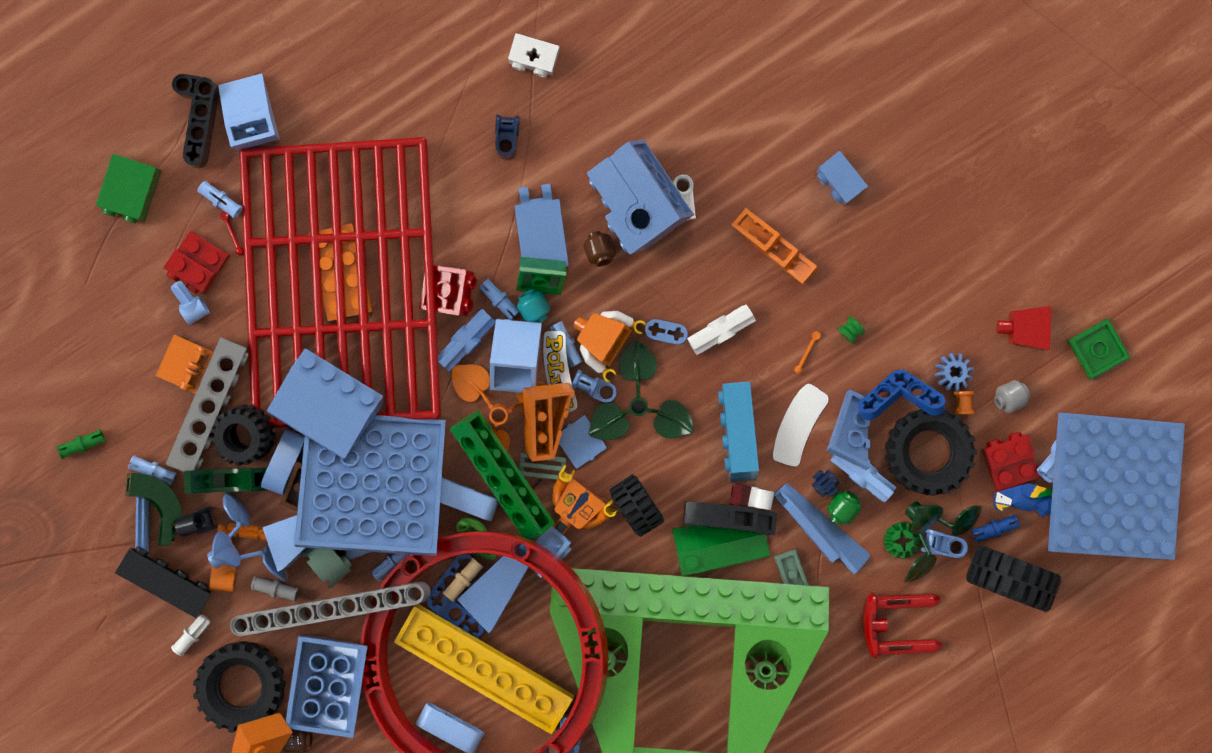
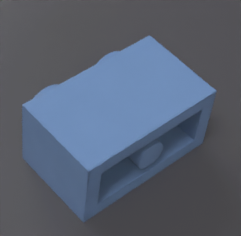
[816,151,868,206]

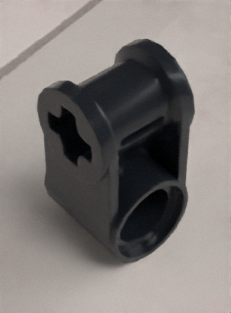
[175,506,218,537]

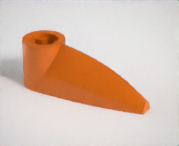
[210,525,237,592]

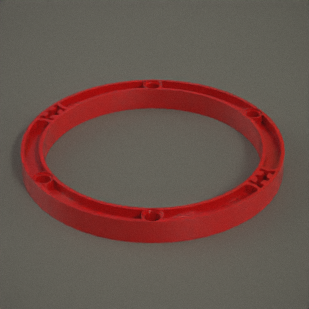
[360,531,608,753]

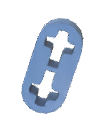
[645,319,688,345]

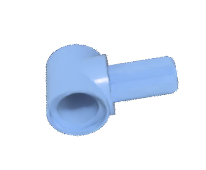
[171,281,210,325]

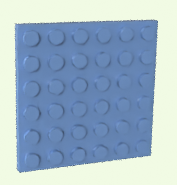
[1048,412,1185,560]
[294,415,446,556]

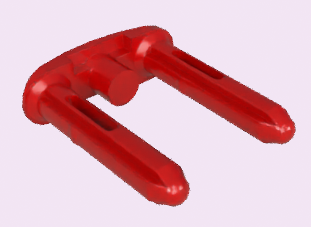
[862,593,942,659]

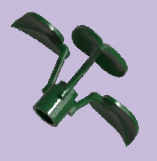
[589,341,693,440]
[904,501,982,583]

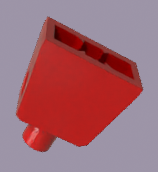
[996,306,1051,351]

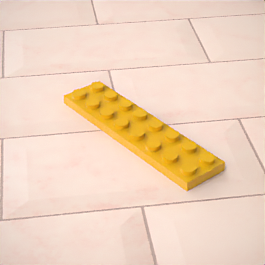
[394,604,575,735]

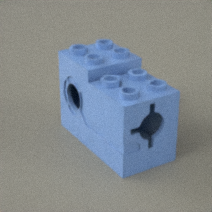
[587,139,694,255]

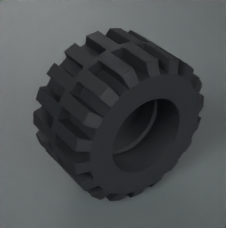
[211,405,276,466]
[609,474,664,537]

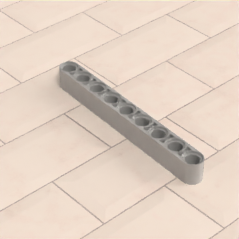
[230,581,430,636]

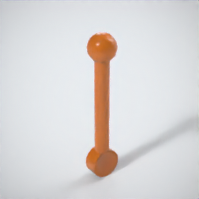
[794,331,821,374]

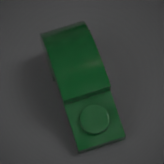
[184,467,268,494]
[125,473,182,546]

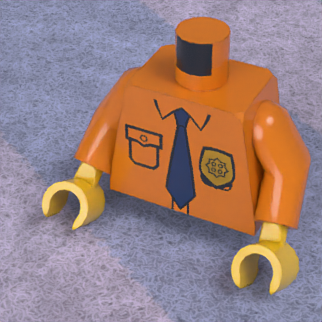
[552,465,619,535]

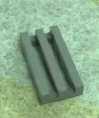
[519,453,566,480]

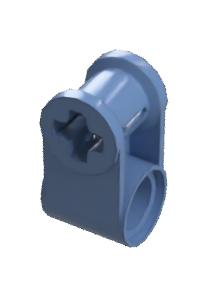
[921,529,968,558]

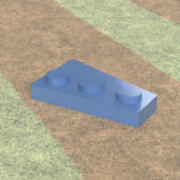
[826,389,870,470]

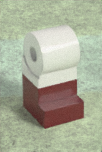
[729,483,775,510]

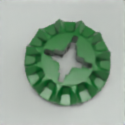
[884,522,920,559]

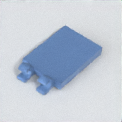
[514,184,569,267]

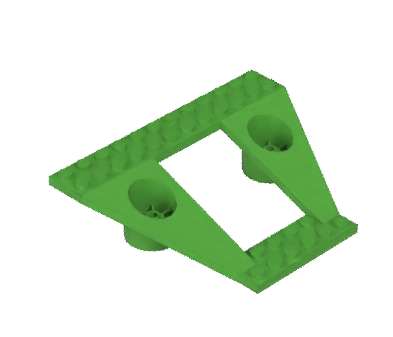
[550,568,829,753]

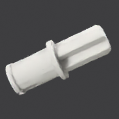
[171,614,211,656]

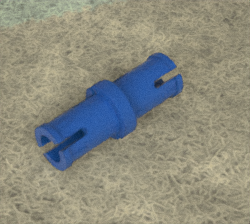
[971,514,1020,543]

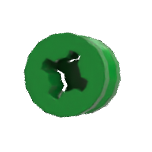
[837,316,866,345]

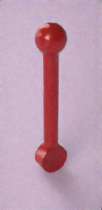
[220,212,244,256]

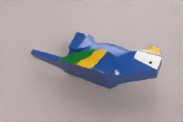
[993,483,1052,517]

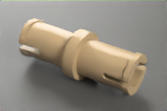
[442,558,484,602]

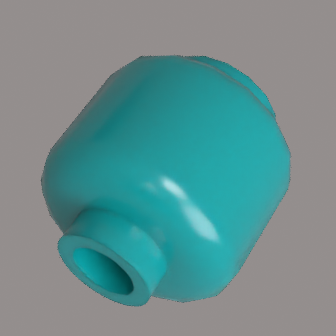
[517,289,550,323]

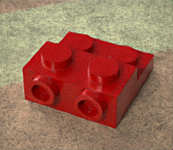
[164,231,230,294]
[419,265,477,317]
[981,431,1040,492]

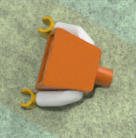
[574,311,646,382]

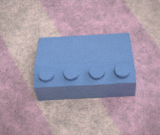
[267,348,383,460]
[286,633,368,738]

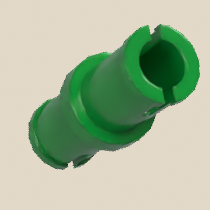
[56,429,106,459]

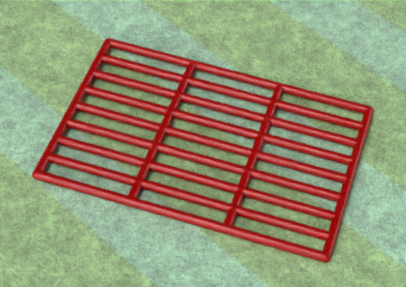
[239,137,441,428]

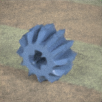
[934,353,974,391]

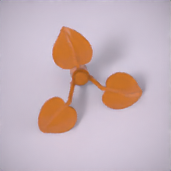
[452,364,547,451]

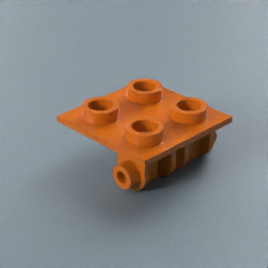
[155,334,213,394]

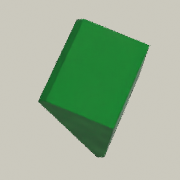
[516,257,566,295]

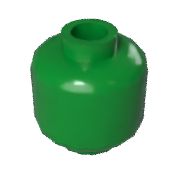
[827,490,862,525]

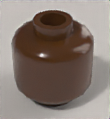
[583,231,616,267]

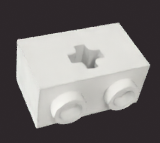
[508,33,560,78]

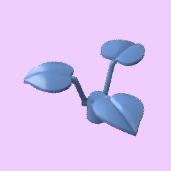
[207,492,287,582]

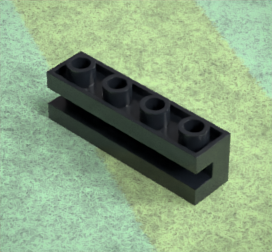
[115,546,212,618]

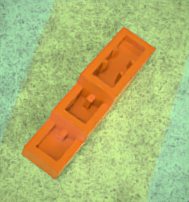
[731,208,818,286]

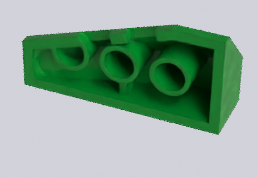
[672,525,770,576]

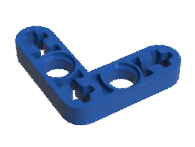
[858,370,946,420]
[427,554,484,638]

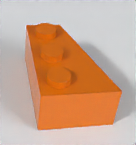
[523,383,575,462]

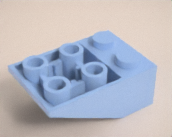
[218,74,280,151]

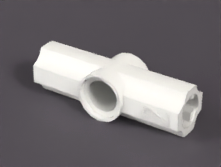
[687,304,756,355]

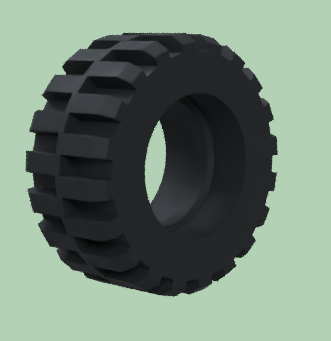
[966,545,1062,612]

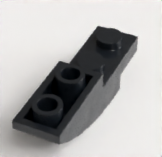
[683,501,777,536]

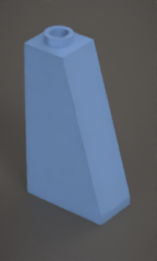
[457,544,529,633]

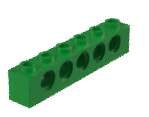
[449,410,555,540]

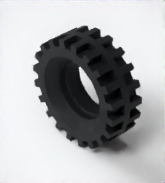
[885,409,977,496]
[193,641,286,733]

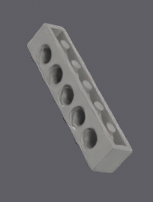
[166,337,248,472]

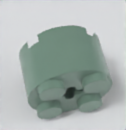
[301,548,352,589]

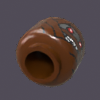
[283,729,313,753]

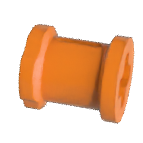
[953,391,974,414]

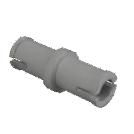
[251,576,299,602]

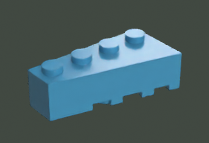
[718,382,759,483]

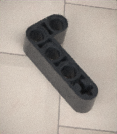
[172,74,220,168]

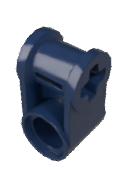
[495,114,520,160]

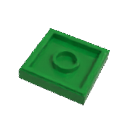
[1067,318,1131,380]

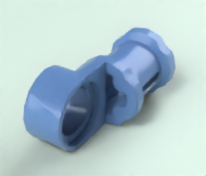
[572,370,617,403]

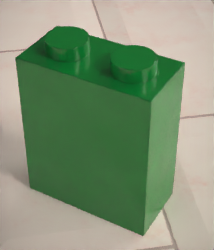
[95,154,161,224]

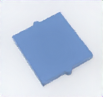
[559,415,607,469]

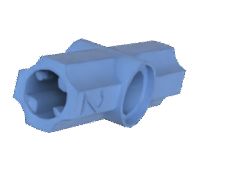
[438,309,496,372]

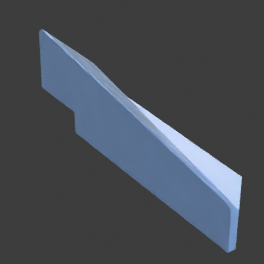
[774,483,870,574]

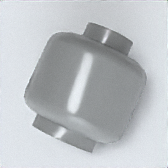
[994,380,1030,413]

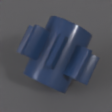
[811,470,840,498]

